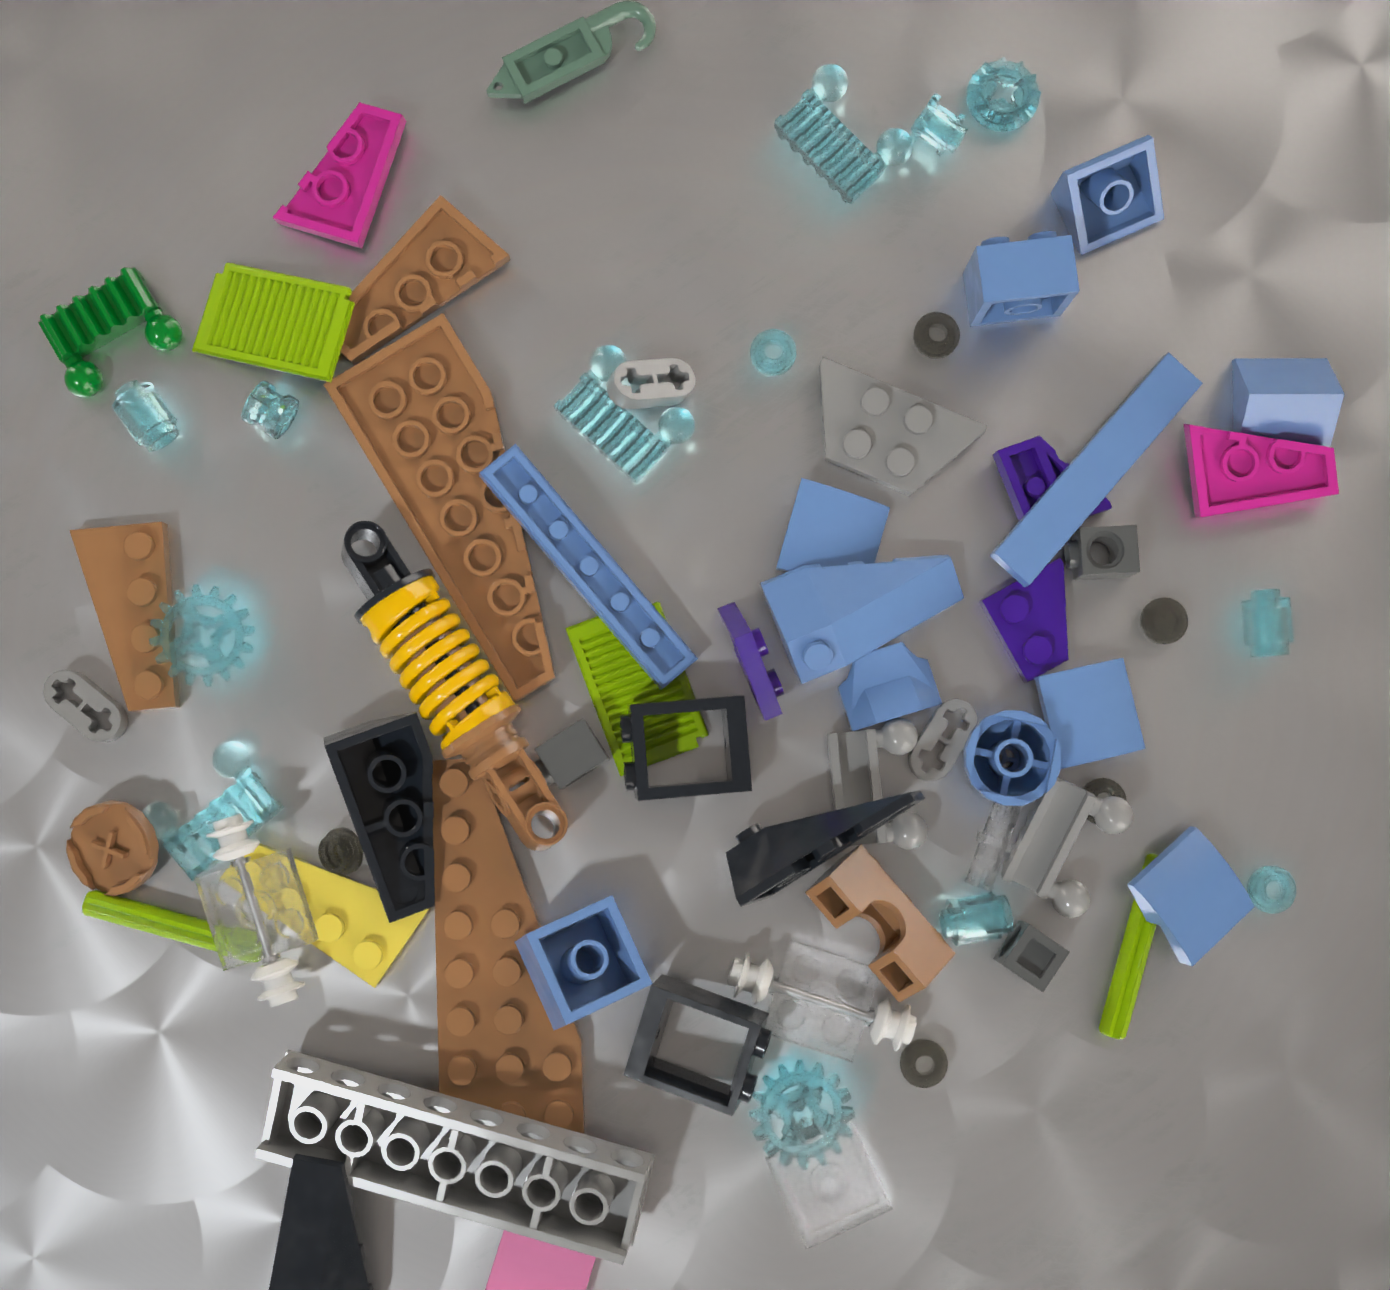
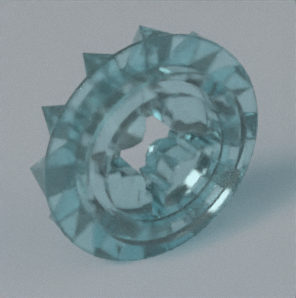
[966,57,1041,132]

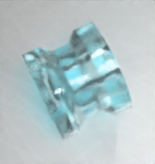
[241,381,299,440]

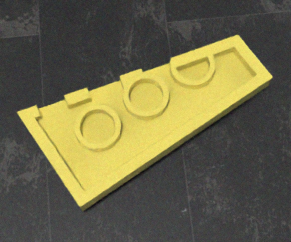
[221,843,431,988]

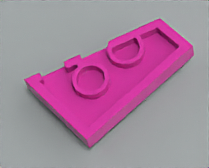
[273,102,406,249]
[1184,424,1339,517]

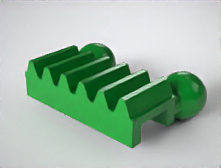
[38,267,183,398]

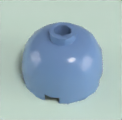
[963,710,1061,806]

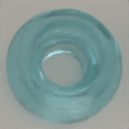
[750,329,796,376]
[1247,866,1296,914]

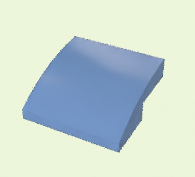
[776,478,890,573]
[1034,658,1146,769]
[1127,826,1255,967]

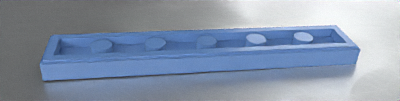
[990,352,1203,587]
[479,444,698,690]

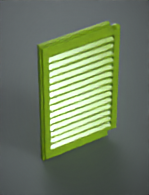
[192,262,355,382]
[565,602,709,777]

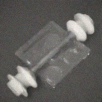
[194,813,319,1007]
[726,939,917,1063]

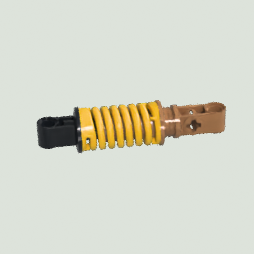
[341,521,568,851]

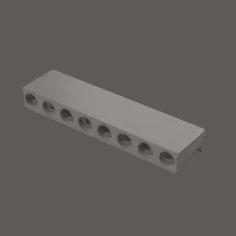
[255,1050,655,1265]

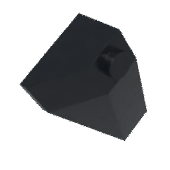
[323,712,435,923]
[726,790,925,907]
[269,1154,373,1290]

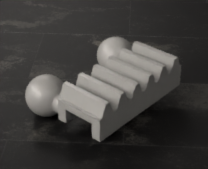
[827,717,928,850]
[1001,777,1133,918]

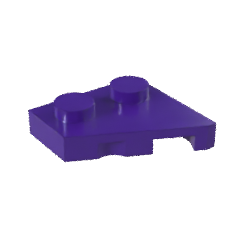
[992,435,1112,521]
[979,558,1069,683]
[717,602,784,721]

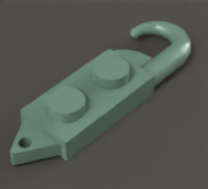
[486,0,656,104]

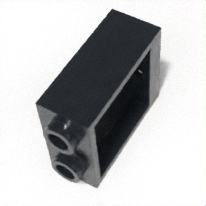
[620,695,752,801]
[624,974,772,1116]

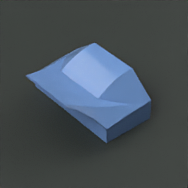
[837,642,942,731]

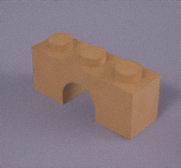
[805,844,956,1002]

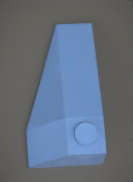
[760,555,964,684]

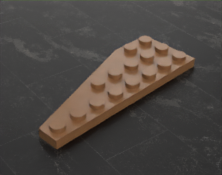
[323,313,556,702]
[432,759,585,1134]

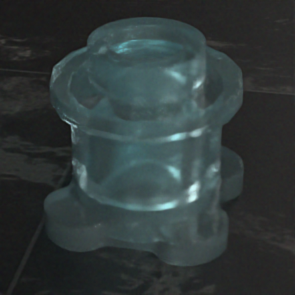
[909,93,968,156]

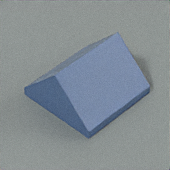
[1050,135,1164,255]
[1232,358,1345,447]

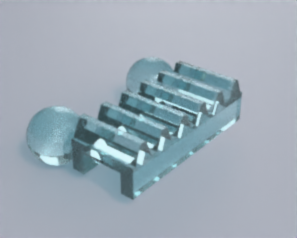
[774,64,913,204]
[554,345,695,484]
[142,741,285,881]

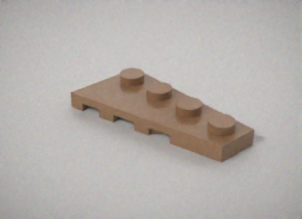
[340,195,511,365]
[69,522,181,712]

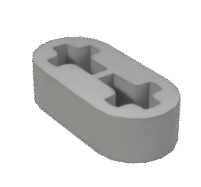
[606,358,696,409]
[43,670,128,742]
[908,699,978,781]

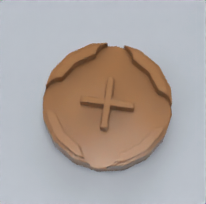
[66,800,159,896]

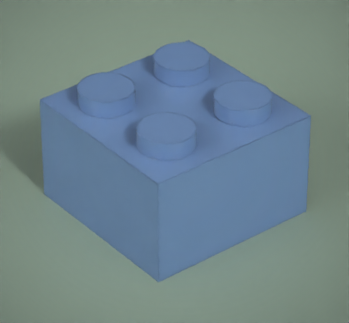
[963,231,1080,327]
[515,895,653,1030]

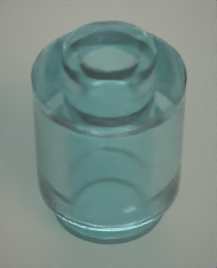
[112,380,180,452]
[1241,589,1294,657]
[939,892,1013,947]

